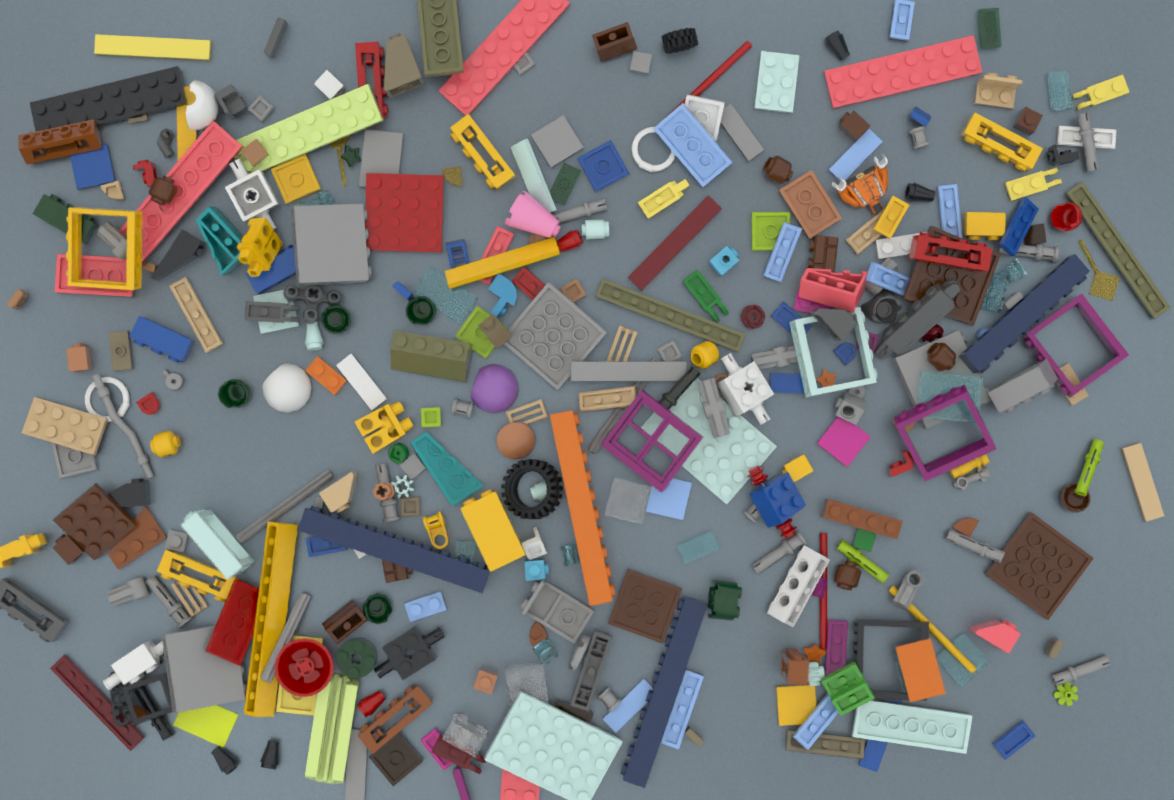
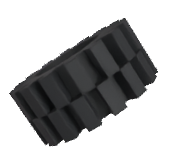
[662,28,698,53]

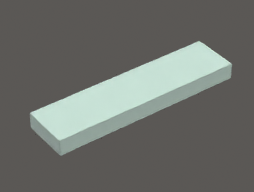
[510,139,557,213]

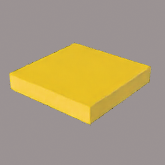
[271,154,322,205]
[776,684,816,726]

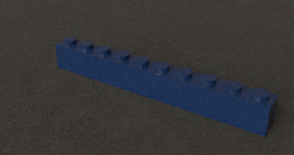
[298,505,490,593]
[620,596,708,788]

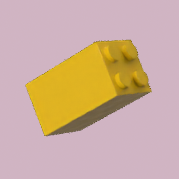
[460,489,526,572]

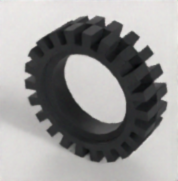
[501,459,563,519]

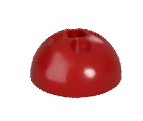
[275,638,333,697]

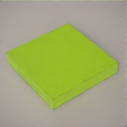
[751,212,790,251]
[455,306,508,359]

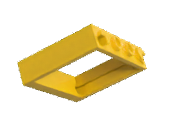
[66,207,142,290]

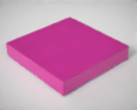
[817,416,871,467]

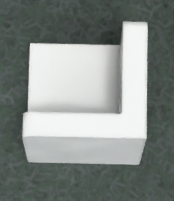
[314,70,346,100]
[522,527,547,561]

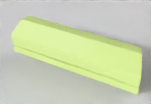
[305,672,359,784]

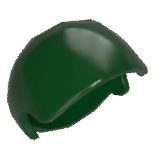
[405,296,436,325]
[321,305,351,334]
[218,379,250,408]
[363,593,392,624]

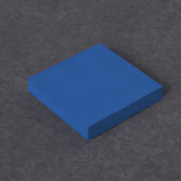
[577,140,629,192]
[70,144,116,190]

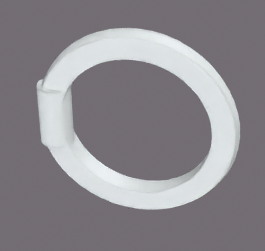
[631,127,676,173]
[85,377,130,422]

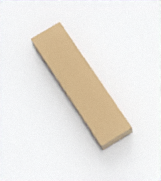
[169,277,224,353]
[1121,443,1164,522]

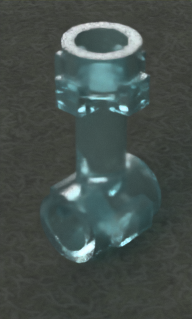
[296,190,333,206]

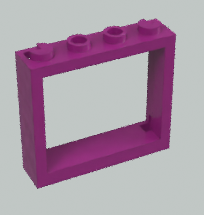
[1023,293,1129,398]
[894,384,996,481]

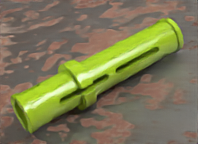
[1075,439,1105,496]
[836,539,889,584]

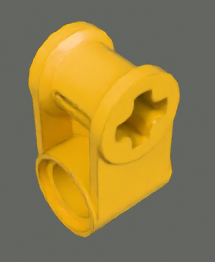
[422,511,450,549]

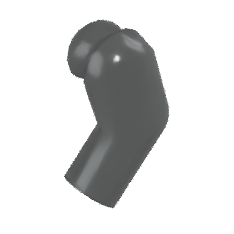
[157,128,174,159]

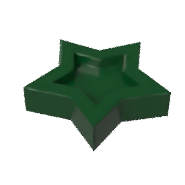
[340,144,362,167]

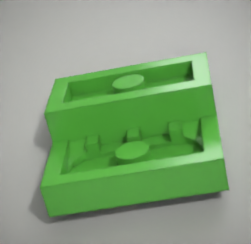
[821,661,875,716]

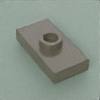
[108,331,133,371]

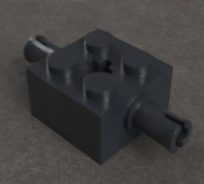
[374,625,445,680]

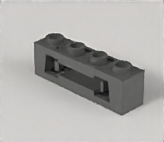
[0,578,70,642]
[570,629,613,712]

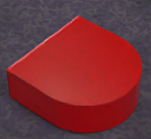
[136,392,160,415]

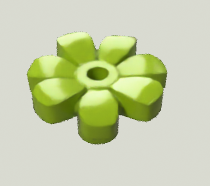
[1053,682,1078,706]

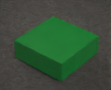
[852,528,877,552]

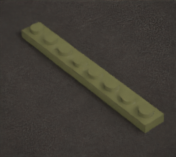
[1065,181,1171,319]
[595,278,746,352]

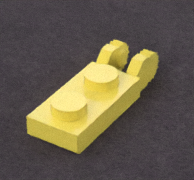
[1073,75,1129,110]
[1005,168,1062,201]

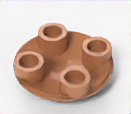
[496,422,535,459]

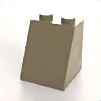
[384,33,425,98]

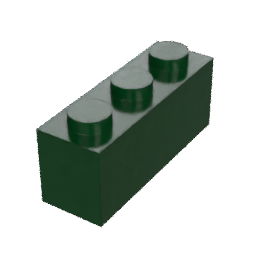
[32,194,98,245]

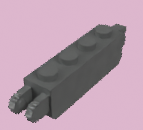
[875,278,960,360]

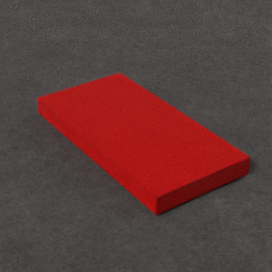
[205,579,259,666]

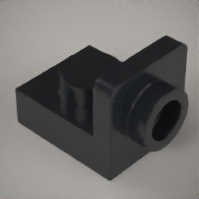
[1047,145,1079,167]

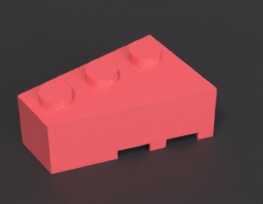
[799,268,868,313]

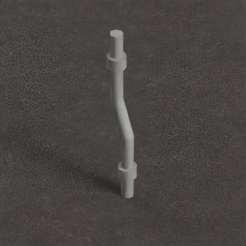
[92,374,154,479]

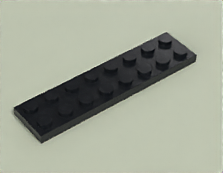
[30,66,187,131]

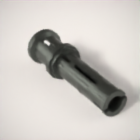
[659,366,701,410]

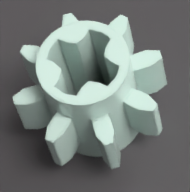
[391,475,415,498]
[808,662,825,686]

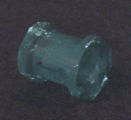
[560,543,581,566]

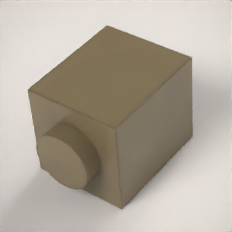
[478,314,512,349]

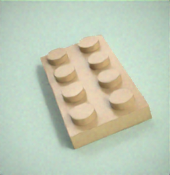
[22,397,108,456]

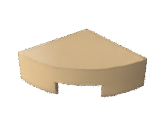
[100,180,125,200]

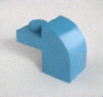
[488,273,517,318]

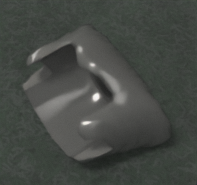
[861,289,902,324]

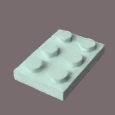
[754,51,799,113]

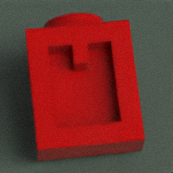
[132,160,158,187]
[887,450,915,477]

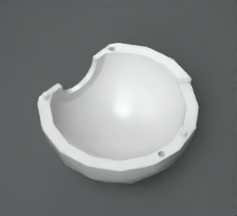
[186,80,219,131]
[262,363,312,413]

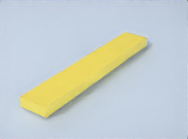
[94,34,211,61]

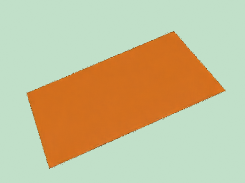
[895,638,946,702]

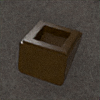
[1024,223,1046,245]

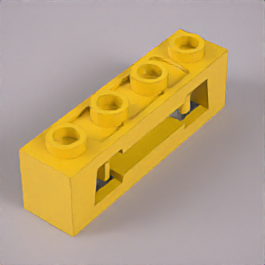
[961,113,1043,172]
[450,114,516,191]
[157,549,240,602]

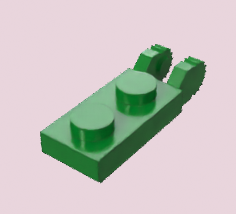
[682,269,729,323]

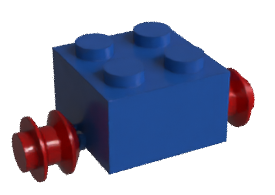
[747,466,807,538]

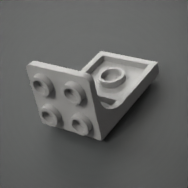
[520,579,595,644]

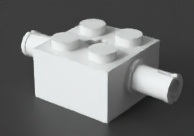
[225,159,280,229]
[716,353,774,425]
[103,640,164,690]

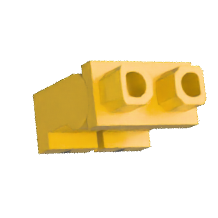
[237,218,283,277]
[354,402,414,454]
[0,533,47,569]

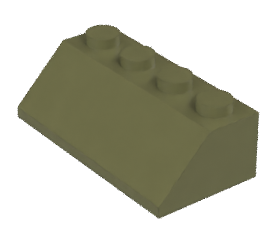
[391,330,473,382]

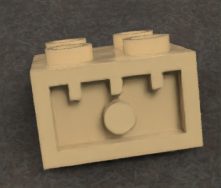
[974,73,1023,110]

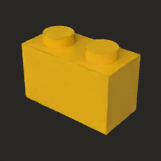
[963,212,1006,241]

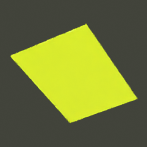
[173,705,238,748]

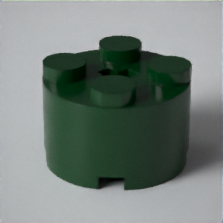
[708,580,742,621]
[336,638,377,679]

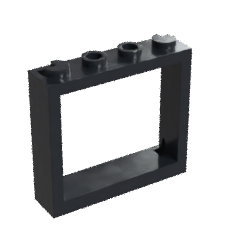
[854,619,929,701]

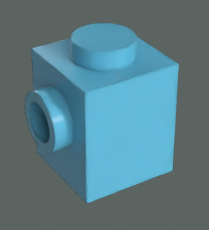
[708,246,739,277]
[524,559,549,581]

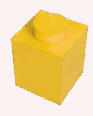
[782,454,814,482]

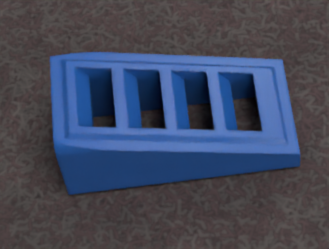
[446,239,470,269]

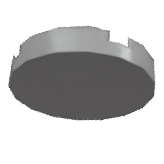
[568,634,591,672]

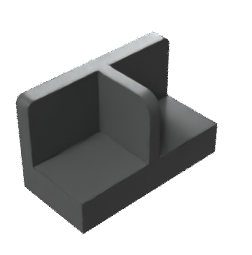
[215,84,245,120]

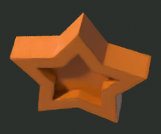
[816,369,836,388]
[804,643,826,663]

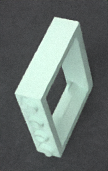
[789,307,877,398]
[181,509,256,579]

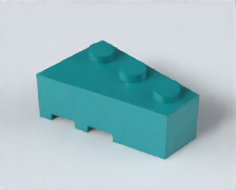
[196,207,243,276]

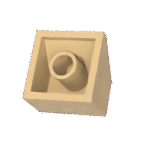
[319,471,358,513]

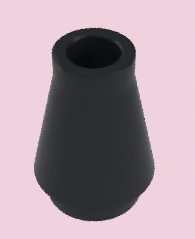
[825,30,850,60]
[905,182,935,202]
[260,740,279,770]
[211,746,238,775]

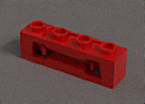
[355,41,388,121]
[909,232,993,272]

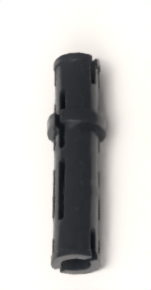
[134,686,174,741]

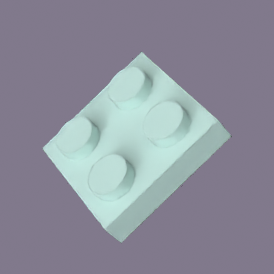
[253,290,299,334]

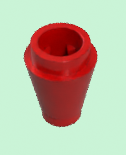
[556,229,583,252]
[356,690,386,717]

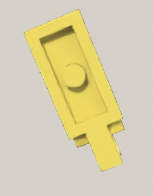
[638,179,689,219]

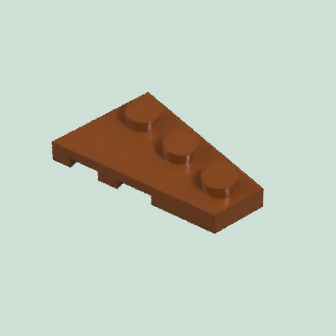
[108,506,167,570]

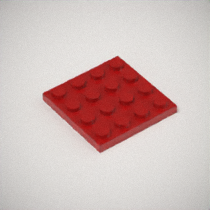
[365,173,444,252]

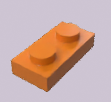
[305,356,347,395]

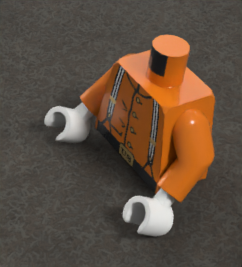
[832,154,888,214]

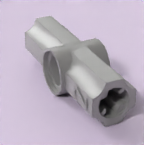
[751,344,812,370]
[698,378,730,438]

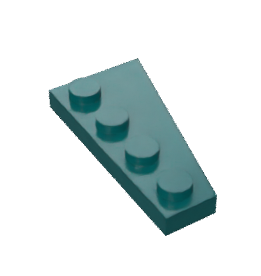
[410,432,484,507]

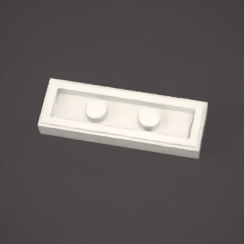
[1056,126,1116,150]
[336,354,387,410]

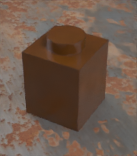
[1013,107,1043,136]
[839,110,870,142]
[53,534,85,565]

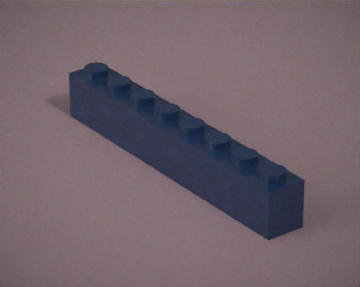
[959,254,1090,374]

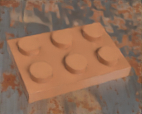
[779,170,842,239]

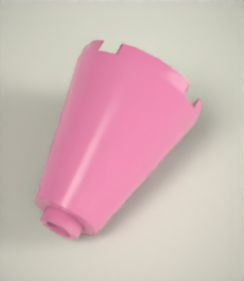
[505,191,561,238]

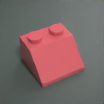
[968,619,1021,653]

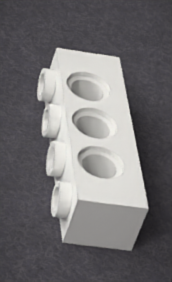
[767,545,830,627]

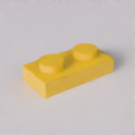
[873,196,909,239]

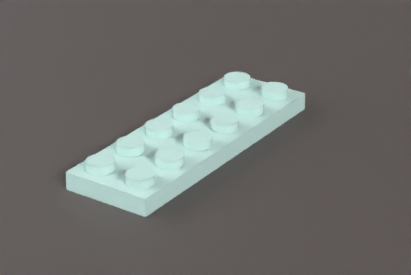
[852,700,973,754]

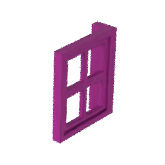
[601,390,704,493]

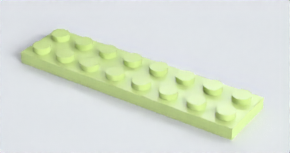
[235,84,384,174]

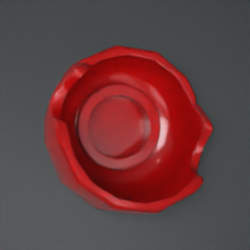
[1051,202,1082,231]

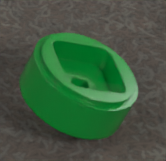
[388,443,408,463]

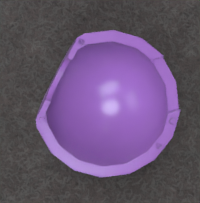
[471,364,519,414]

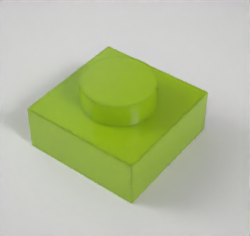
[421,407,441,427]

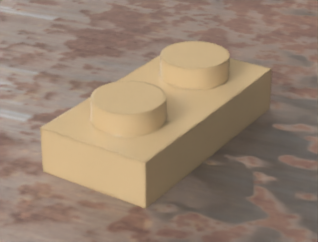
[1056,363,1089,406]

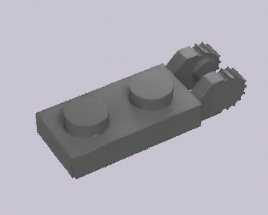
[245,301,300,323]

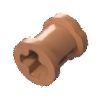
[373,482,395,500]

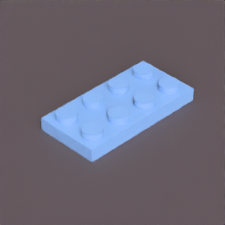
[653,103,733,187]

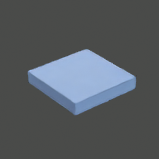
[646,478,692,520]

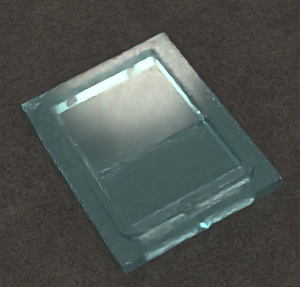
[917,371,983,423]

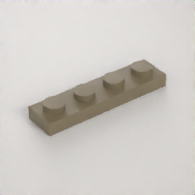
[786,730,865,760]

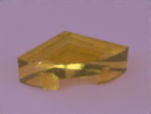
[442,167,463,187]

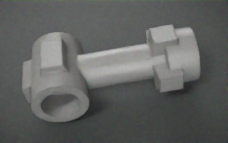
[953,467,990,490]

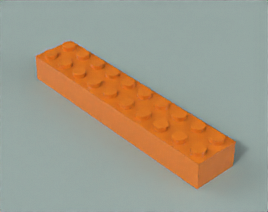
[550,410,616,606]

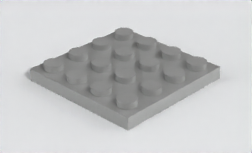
[504,281,607,390]

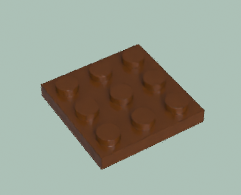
[53,483,137,561]
[608,569,682,644]

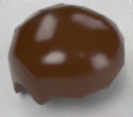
[1060,484,1091,513]

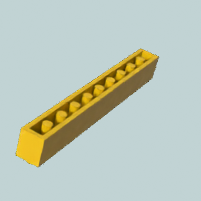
[244,521,298,717]

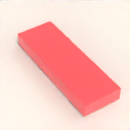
[478,226,515,286]

